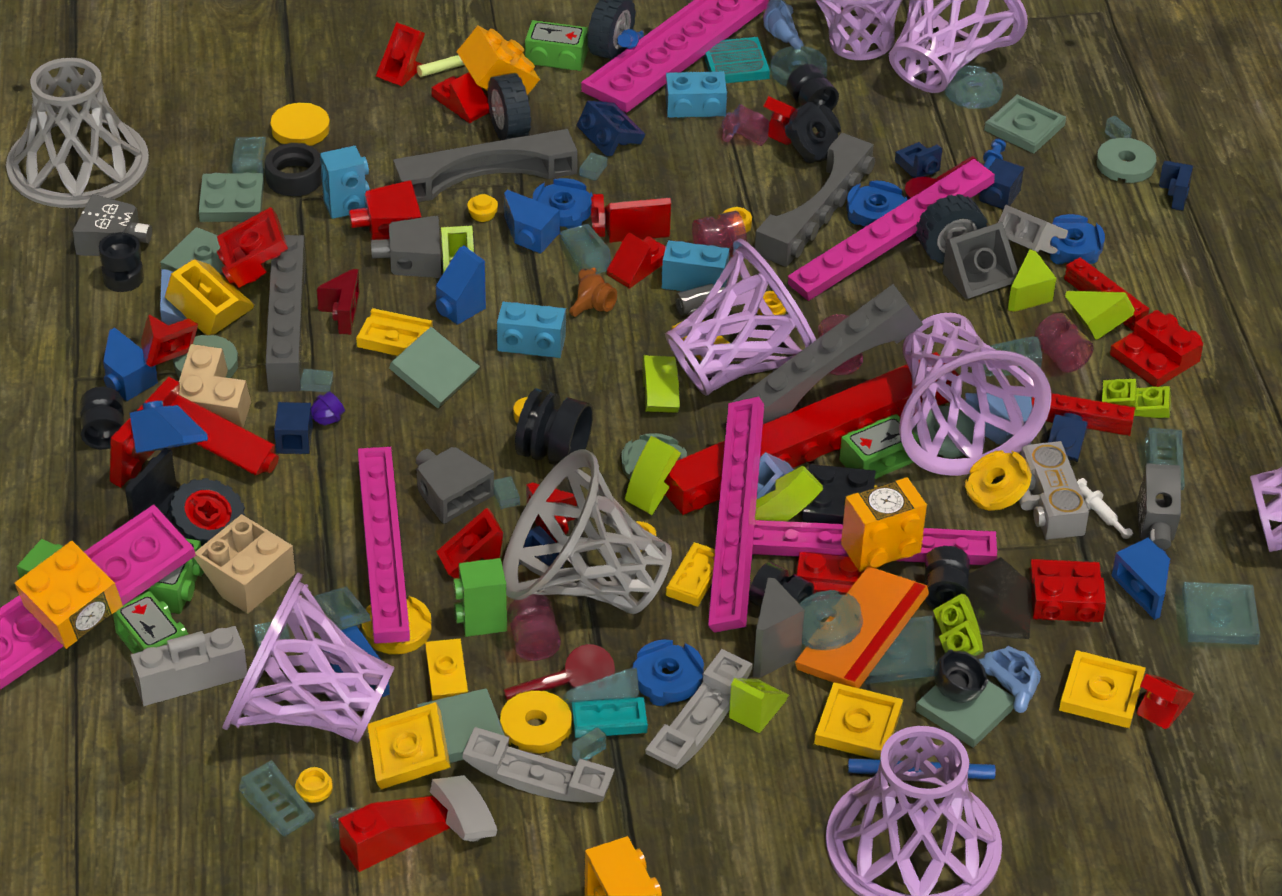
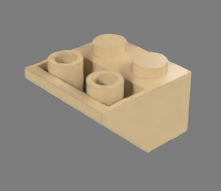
[194,514,295,614]

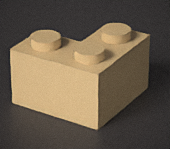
[179,344,251,428]

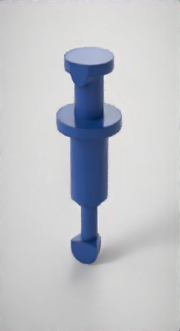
[617,29,644,49]
[979,139,1006,193]

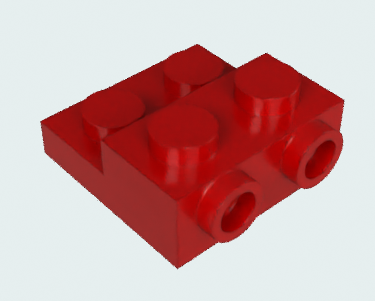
[217,207,288,288]
[1110,310,1204,387]
[1029,559,1106,622]

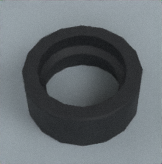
[265,143,322,196]

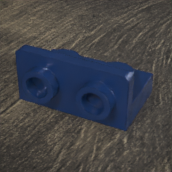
[577,101,645,156]

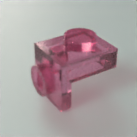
[721,104,769,146]

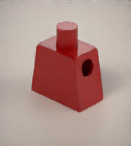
[349,180,421,240]

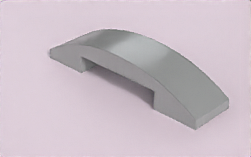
[645,649,752,769]
[462,727,614,802]

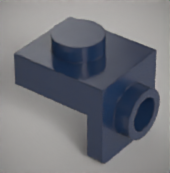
[895,142,942,178]
[1048,413,1088,462]

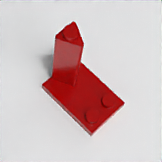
[110,377,279,488]

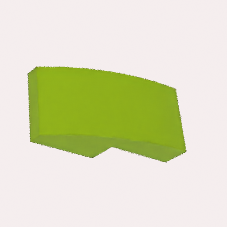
[642,355,680,413]
[1102,379,1171,418]
[625,436,681,515]
[755,466,823,522]
[933,594,983,656]

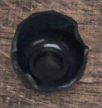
[934,649,989,703]

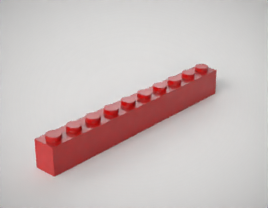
[664,352,959,515]

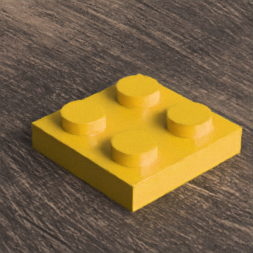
[1059,650,1146,728]
[814,682,903,760]
[367,702,451,790]

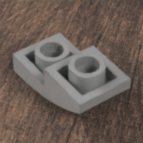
[430,775,497,841]

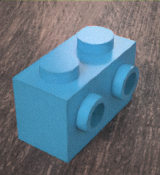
[665,71,727,117]
[320,146,370,219]
[662,240,730,291]
[497,302,566,358]

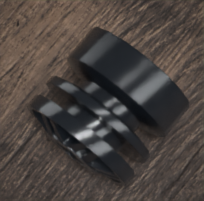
[515,388,593,465]

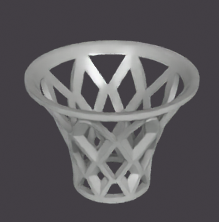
[6,58,149,208]
[502,449,672,615]

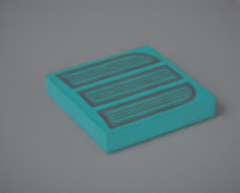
[704,37,770,83]

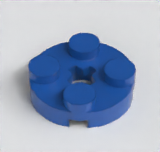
[532,178,593,230]
[846,181,907,227]
[1049,214,1105,264]
[633,639,704,706]

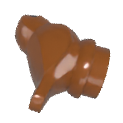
[569,267,617,317]

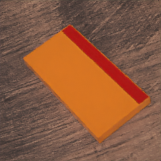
[795,566,929,688]

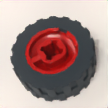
[166,478,246,547]

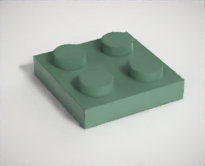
[199,172,264,222]

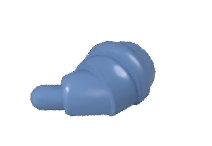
[763,0,804,51]
[979,646,1041,713]

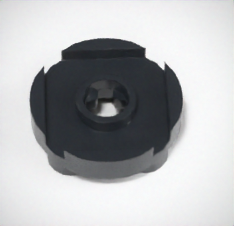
[785,102,841,163]

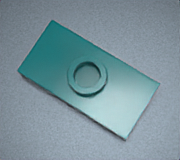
[572,697,648,738]

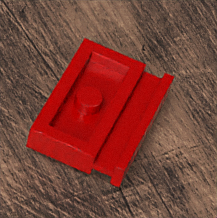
[797,552,864,602]

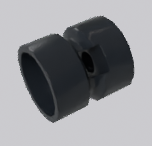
[786,64,839,111]
[98,232,144,292]
[80,387,124,450]
[925,546,970,609]
[749,562,814,613]

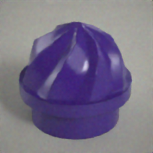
[311,391,345,426]

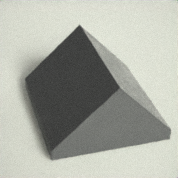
[943,222,1018,299]
[753,578,805,678]

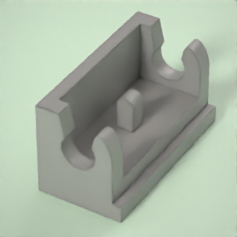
[998,205,1068,254]

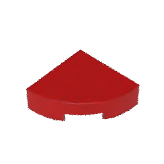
[591,194,605,237]

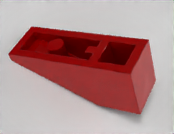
[338,796,450,872]

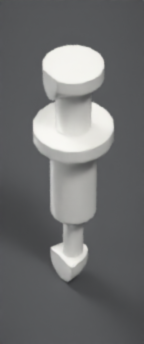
[1077,478,1133,539]

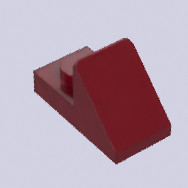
[317,269,360,335]

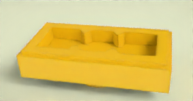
[666,542,715,607]
[425,638,468,701]

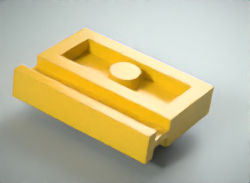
[356,308,433,356]

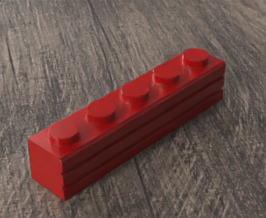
[1064,257,1150,331]
[1032,393,1135,436]

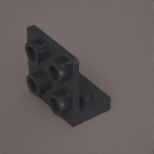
[125,448,179,520]

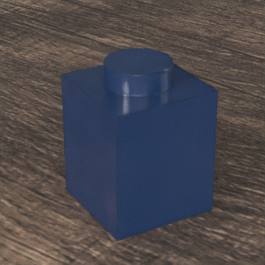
[979,158,1024,210]
[274,402,313,454]

